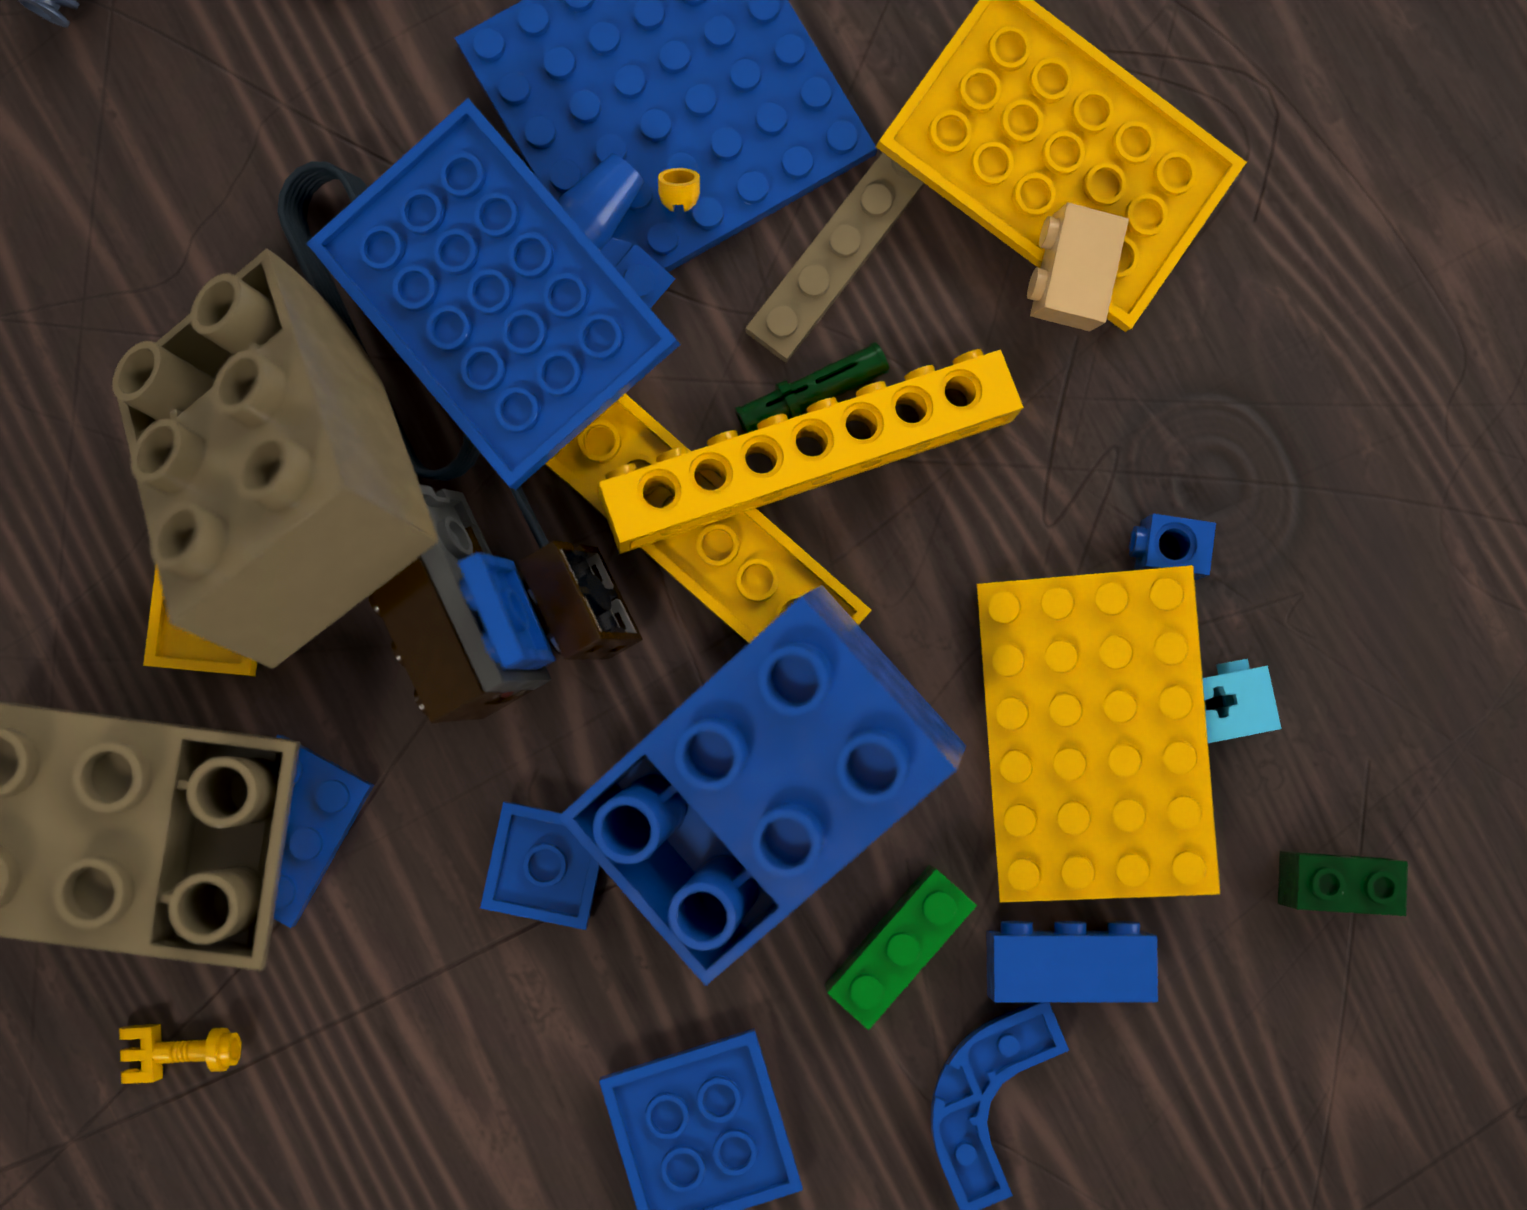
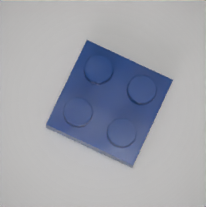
[458,552,556,670]
[480,801,601,930]

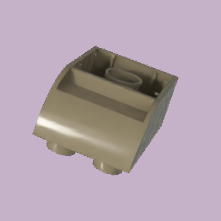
[112,248,439,668]
[0,702,300,971]

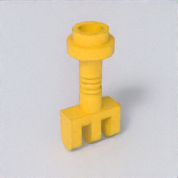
[119,1024,241,1084]

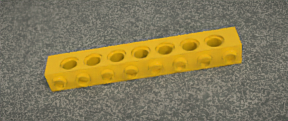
[598,349,1024,554]

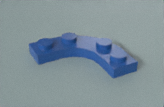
[930,1002,1069,1210]

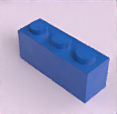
[986,921,1158,1002]

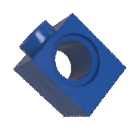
[1129,514,1216,581]

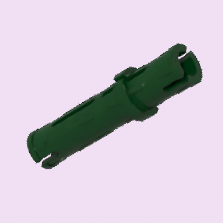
[735,342,889,434]

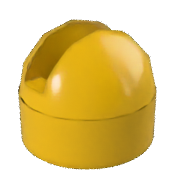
[658,168,700,212]

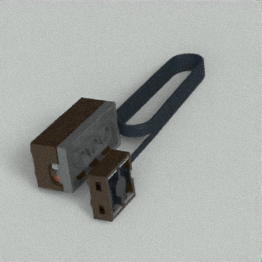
[277,161,643,723]

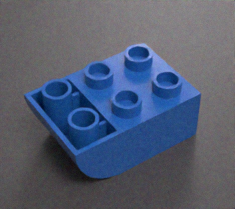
[558,585,966,986]

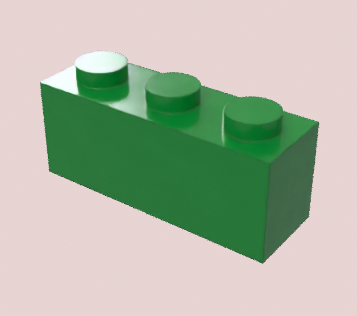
[824,865,977,1030]

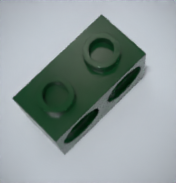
[1278,851,1408,916]

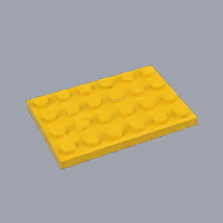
[875,0,1247,332]
[977,565,1220,902]

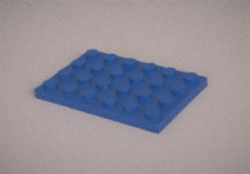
[306,98,681,490]

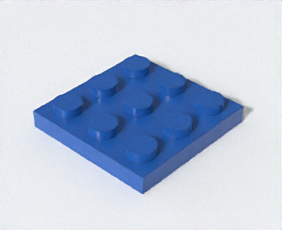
[599,1028,803,1210]

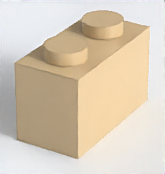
[1027,202,1129,332]

